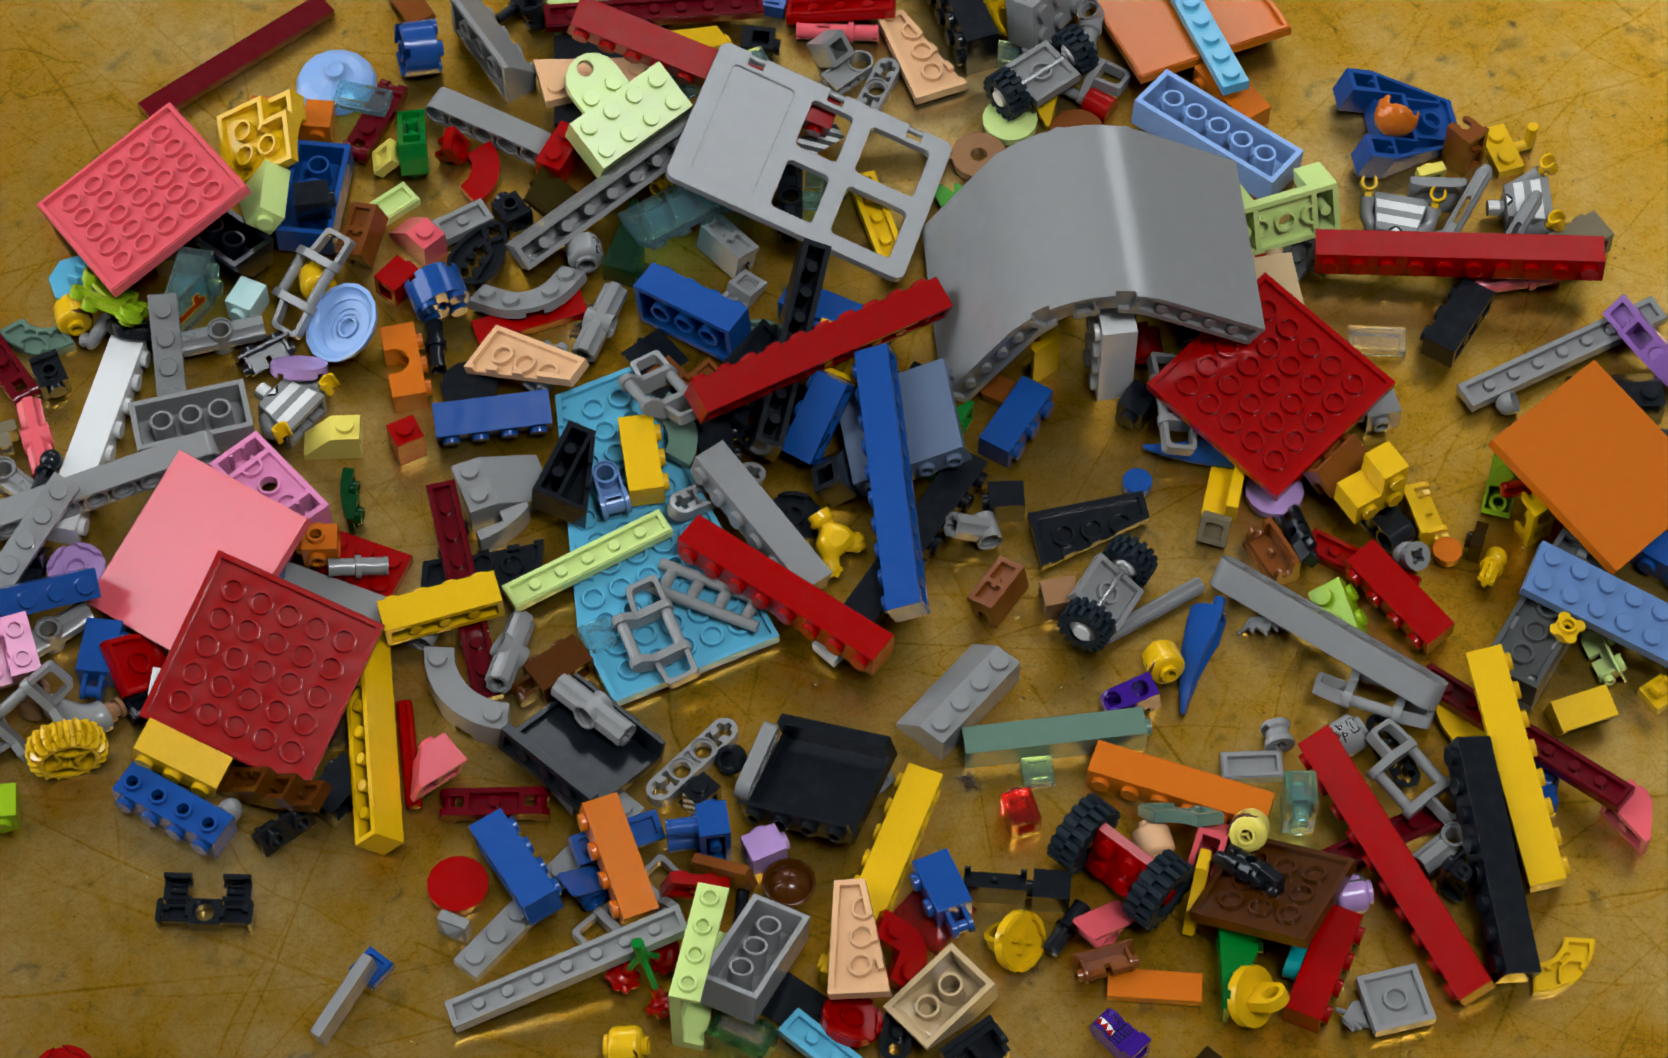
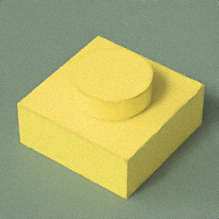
[372,138,400,178]
[1415,161,1447,177]

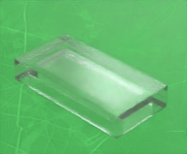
[1347,325,1406,357]

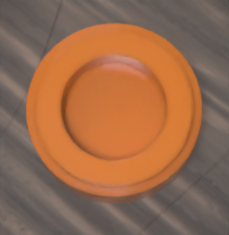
[1431,537,1462,567]

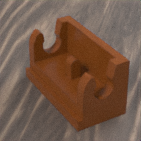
[1441,116,1489,178]
[335,201,389,269]
[1303,434,1367,497]
[1242,516,1302,585]
[967,556,1029,628]

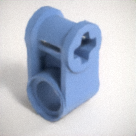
[592,460,632,520]

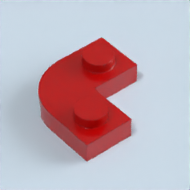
[876,909,927,991]

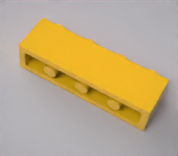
[376,570,505,646]

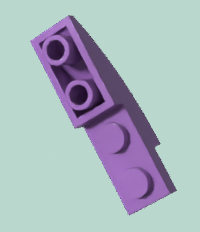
[1602,294,1668,387]

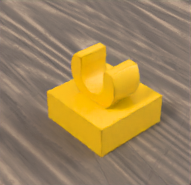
[1637,673,1668,716]

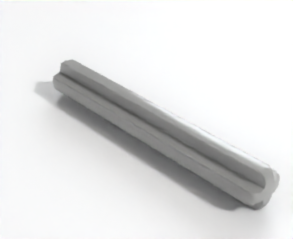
[1107,577,1205,644]

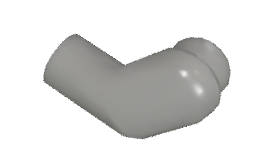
[79,313,112,350]

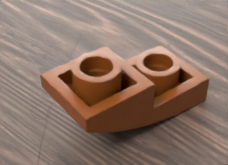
[389,0,436,22]

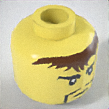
[1228,808,1271,852]

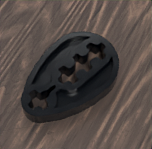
[447,221,509,292]

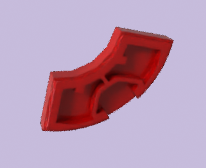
[460,140,501,204]

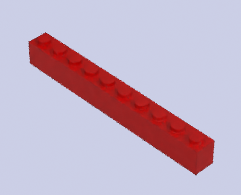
[567,0,840,138]
[1314,229,1606,281]
[684,277,953,424]
[1297,724,1497,1007]

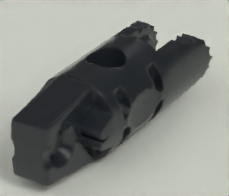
[1276,504,1320,568]
[1211,844,1285,896]

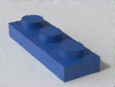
[568,809,666,868]

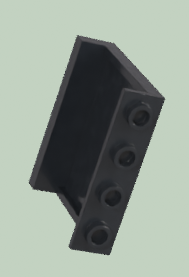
[498,673,666,813]
[737,713,898,844]

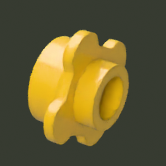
[1549,611,1586,644]

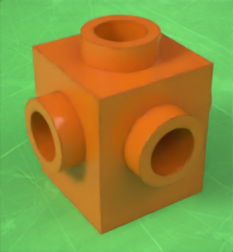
[296,522,341,567]

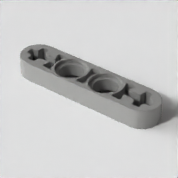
[667,462,766,522]
[646,718,738,808]

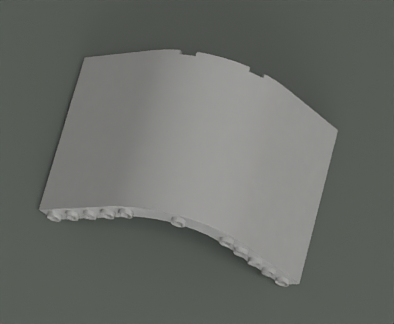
[922,125,1265,402]

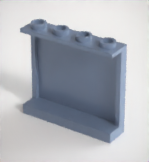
[840,358,972,497]

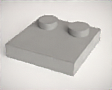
[1355,963,1436,1038]

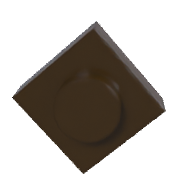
[1464,521,1489,563]

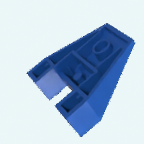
[1332,68,1457,179]

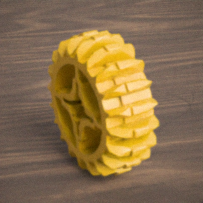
[24,717,109,781]

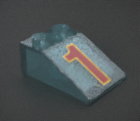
[165,246,223,332]

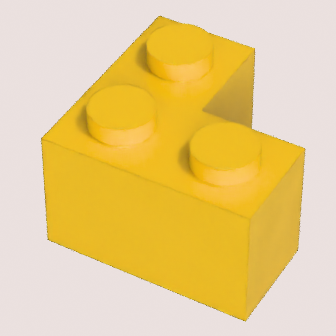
[1334,441,1410,524]

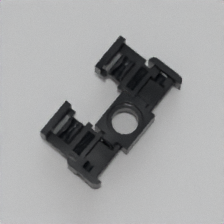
[155,872,256,932]

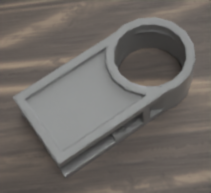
[820,50,874,95]

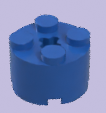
[394,18,444,78]
[404,262,470,323]

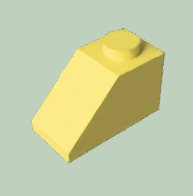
[304,415,363,460]

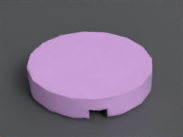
[270,355,328,381]
[1245,477,1304,520]
[46,542,107,581]

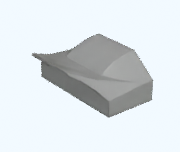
[1407,176,1467,213]

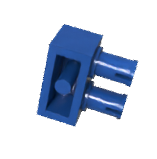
[665,799,732,861]

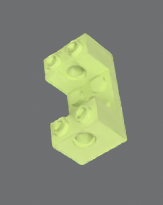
[1240,162,1341,255]

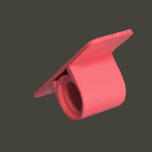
[1073,900,1136,948]

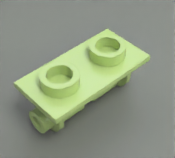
[1580,630,1628,686]

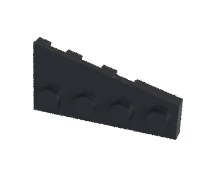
[721,318,777,431]
[1027,491,1150,571]
[421,539,544,595]

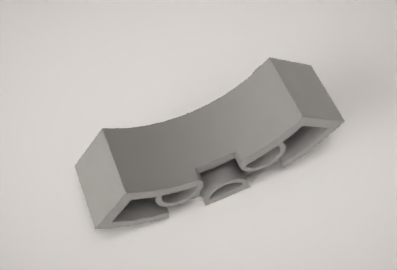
[424,646,512,746]

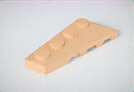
[877,9,968,105]
[533,57,649,108]
[463,325,589,387]
[827,878,892,1000]

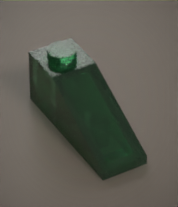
[602,198,648,288]

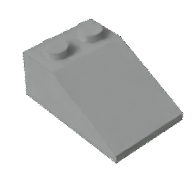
[451,455,543,531]

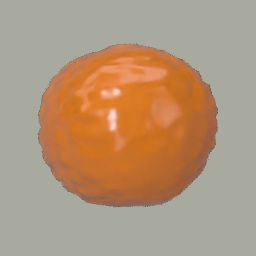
[1374,95,1420,137]

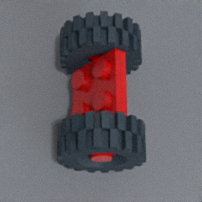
[1047,793,1195,931]

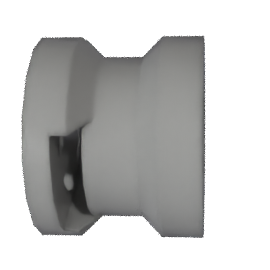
[1393,541,1431,571]
[1260,717,1295,753]

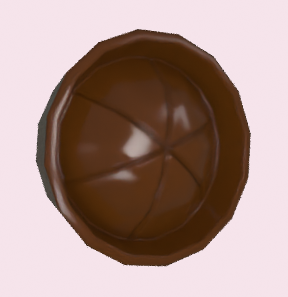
[762,858,816,909]

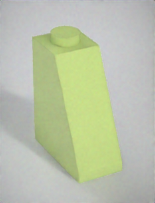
[239,159,290,235]

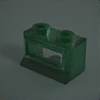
[704,1011,779,1058]

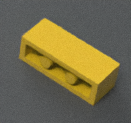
[618,414,670,507]
[131,718,233,799]

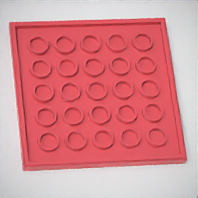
[36,102,252,298]
[86,450,312,651]

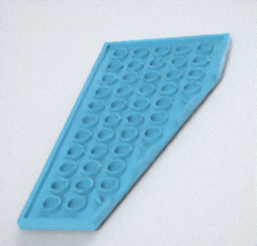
[555,366,780,706]

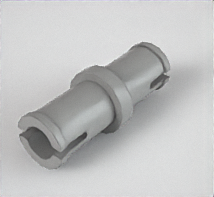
[327,555,389,579]

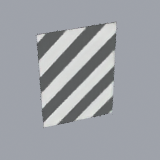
[796,123,844,154]

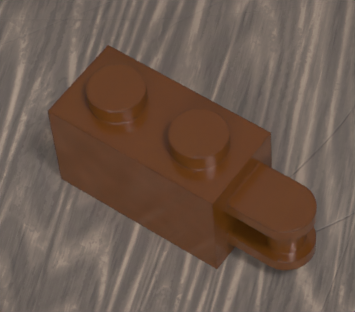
[509,634,595,708]

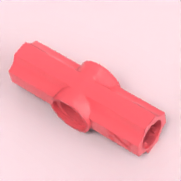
[16,396,58,479]

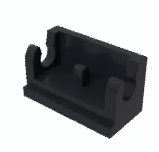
[964,865,1027,906]
[939,1015,1010,1058]

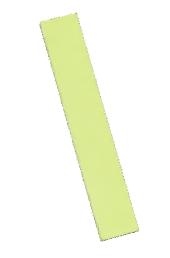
[502,509,674,612]

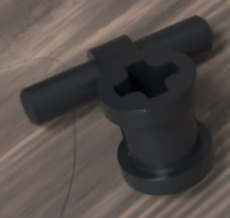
[495,0,545,32]

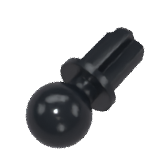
[31,449,63,489]

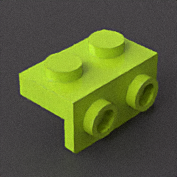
[1308,577,1369,635]

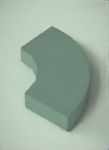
[0,318,77,357]
[653,391,698,469]
[1138,803,1224,827]

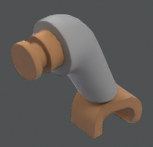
[17,677,127,733]

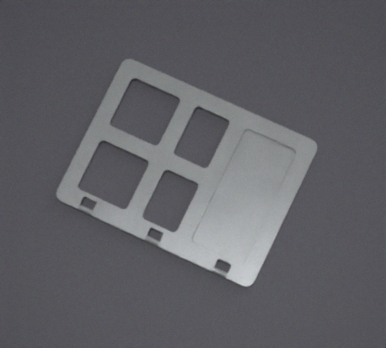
[665,43,952,282]

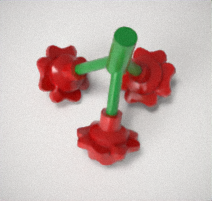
[604,938,680,1019]

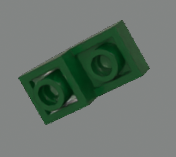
[340,467,365,535]

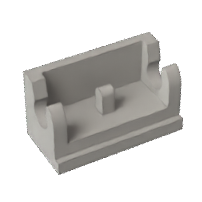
[696,214,759,279]

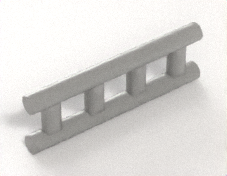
[646,558,760,633]

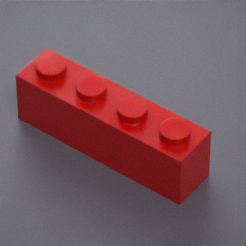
[1345,539,1455,655]
[1282,904,1366,1034]

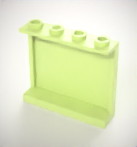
[668,882,729,1051]

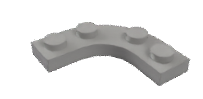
[468,265,587,319]

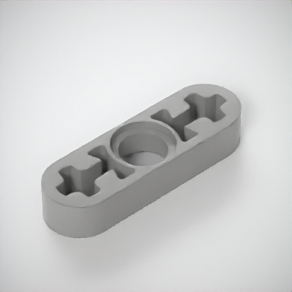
[857,57,900,112]
[733,721,780,801]

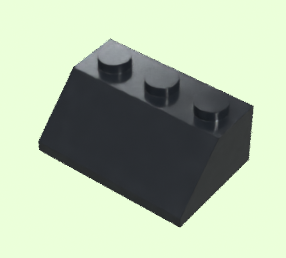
[190,209,274,277]
[1566,373,1666,425]

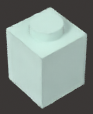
[225,275,270,320]

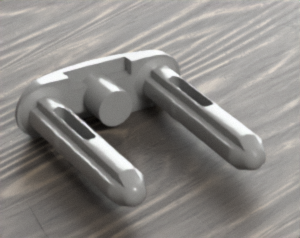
[1436,164,1543,234]

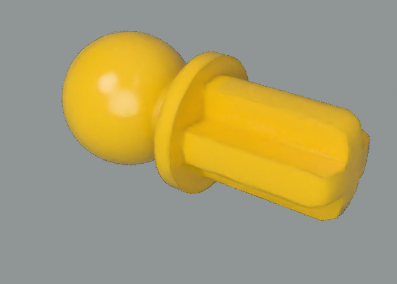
[1477,546,1507,587]

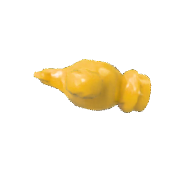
[808,506,867,578]

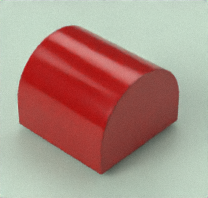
[1080,87,1118,125]

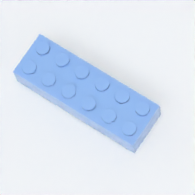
[1131,69,1304,199]

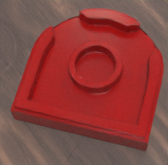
[99,634,166,700]

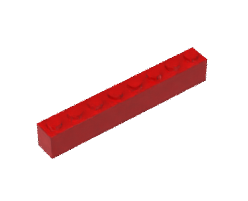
[677,514,894,676]

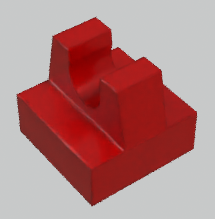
[435,126,470,166]

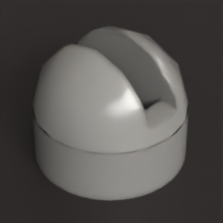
[1495,390,1520,415]
[217,798,243,822]

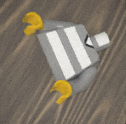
[1486,153,1566,235]
[1360,175,1447,232]
[254,373,341,448]

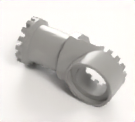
[1077,0,1105,50]

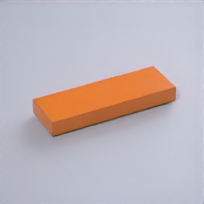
[1106,968,1203,1007]

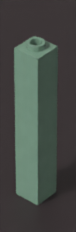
[961,707,1152,769]

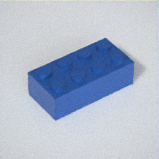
[275,140,354,255]
[633,262,751,362]

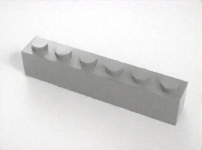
[690,440,833,589]

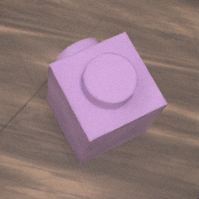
[740,823,790,876]

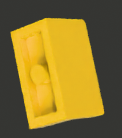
[1201,466,1246,523]

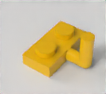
[1484,122,1539,179]

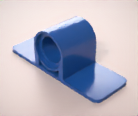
[557,865,609,911]

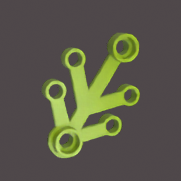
[69,267,149,327]

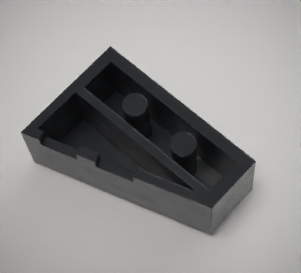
[531,420,596,529]

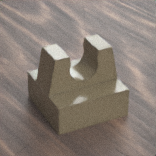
[0,419,21,457]
[1196,510,1233,548]

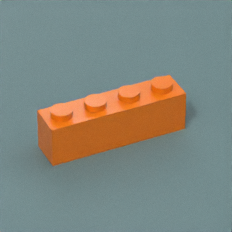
[576,792,659,926]

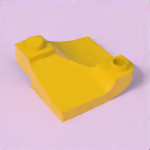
[217,89,306,184]

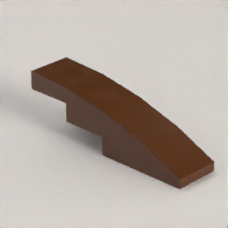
[217,766,332,813]

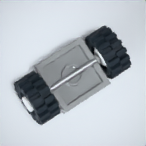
[983,24,1099,121]
[1057,534,1158,653]

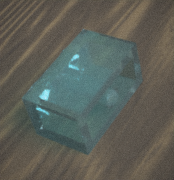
[1280,771,1319,836]

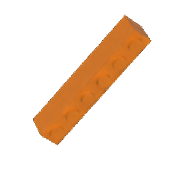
[1086,739,1275,833]

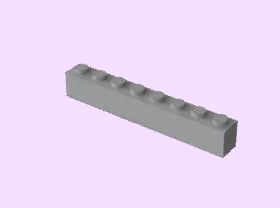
[505,115,689,270]

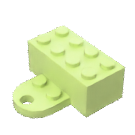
[565,53,693,178]

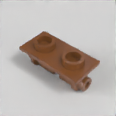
[1072,938,1140,983]

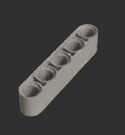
[424,87,551,166]

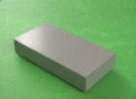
[1219,750,1284,783]

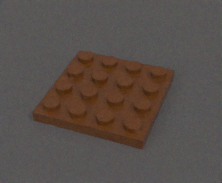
[1189,839,1357,949]

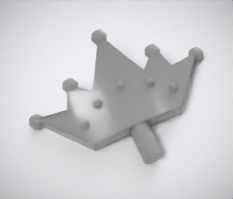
[1237,614,1290,636]
[1335,1000,1372,1032]

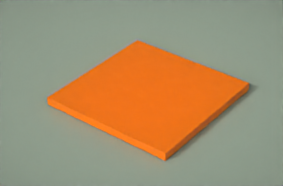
[1092,0,1292,84]
[1488,360,1668,575]

